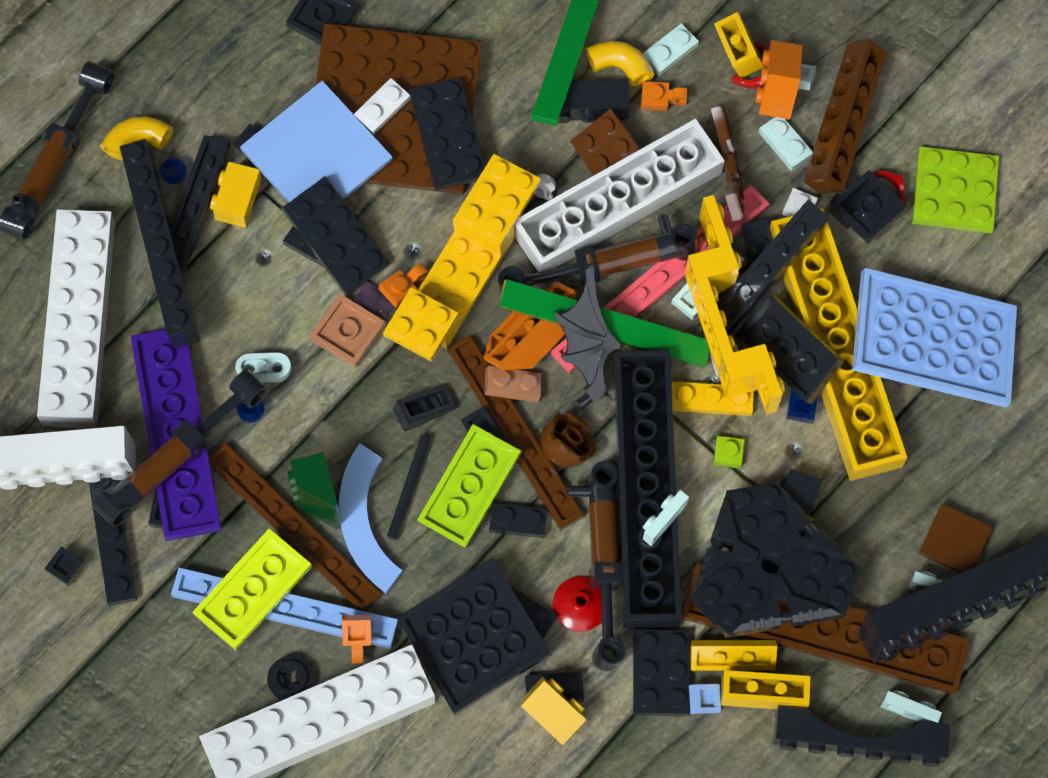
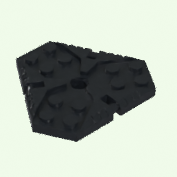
[690,482,860,638]

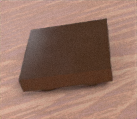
[918,503,993,574]

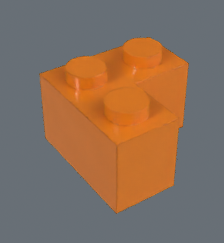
[755,40,802,119]

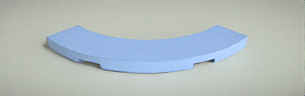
[339,443,402,595]

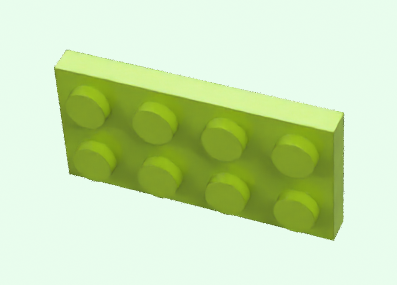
[417,424,522,549]

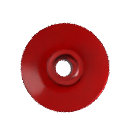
[553,576,602,632]

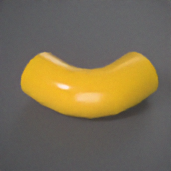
[585,40,655,86]
[100,116,173,160]

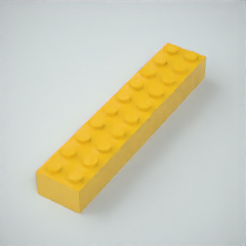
[770,208,907,481]

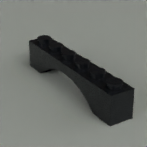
[773,705,950,767]

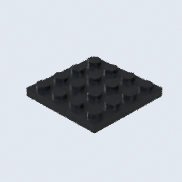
[397,558,552,715]

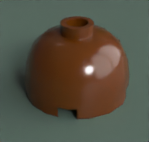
[540,412,596,468]

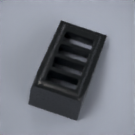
[393,384,457,432]

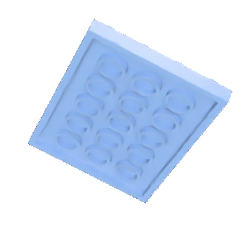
[852,268,1017,407]

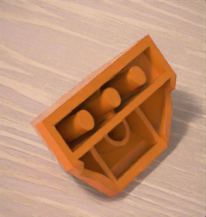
[483,282,576,370]

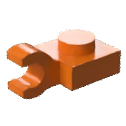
[641,81,687,111]
[378,263,427,308]
[342,615,372,664]

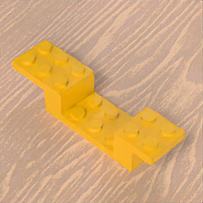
[383,154,541,361]
[685,195,785,415]

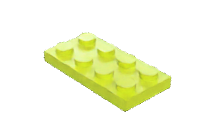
[193,529,312,651]

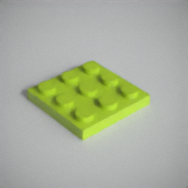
[912,147,999,233]

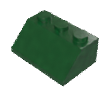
[287,452,341,530]

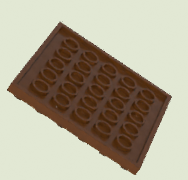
[315,24,482,195]

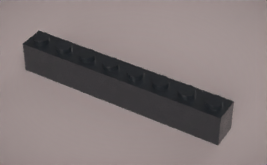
[119,139,201,349]

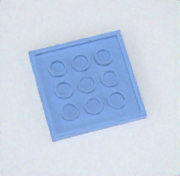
[240,81,392,203]

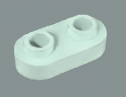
[235,353,291,383]

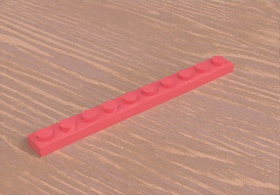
[551,185,769,374]

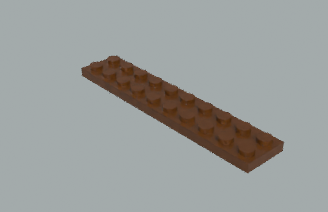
[682,564,970,695]

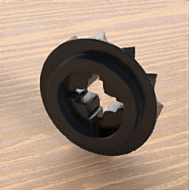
[267,656,313,700]

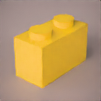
[714,12,765,78]
[210,162,262,228]
[520,677,586,745]

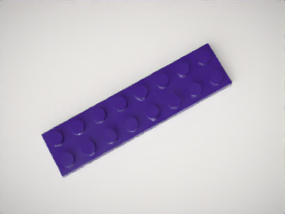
[131,329,222,541]

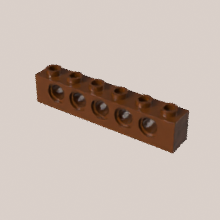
[803,39,887,194]

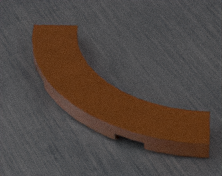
[710,103,745,221]

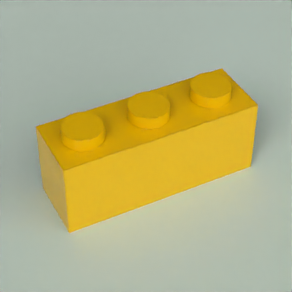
[720,670,810,709]

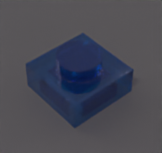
[786,390,818,424]

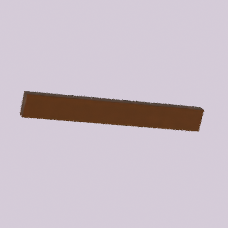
[447,335,584,531]
[209,442,382,612]

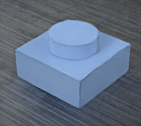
[689,684,721,714]

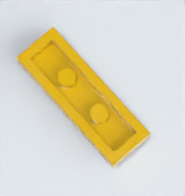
[671,382,754,416]
[690,640,777,671]

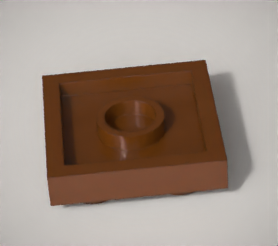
[570,108,641,176]

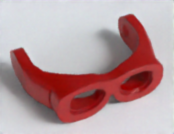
[731,41,769,89]
[872,171,907,213]

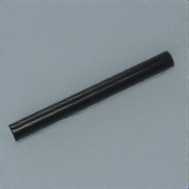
[387,435,431,541]

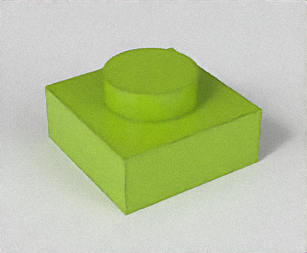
[713,436,744,469]

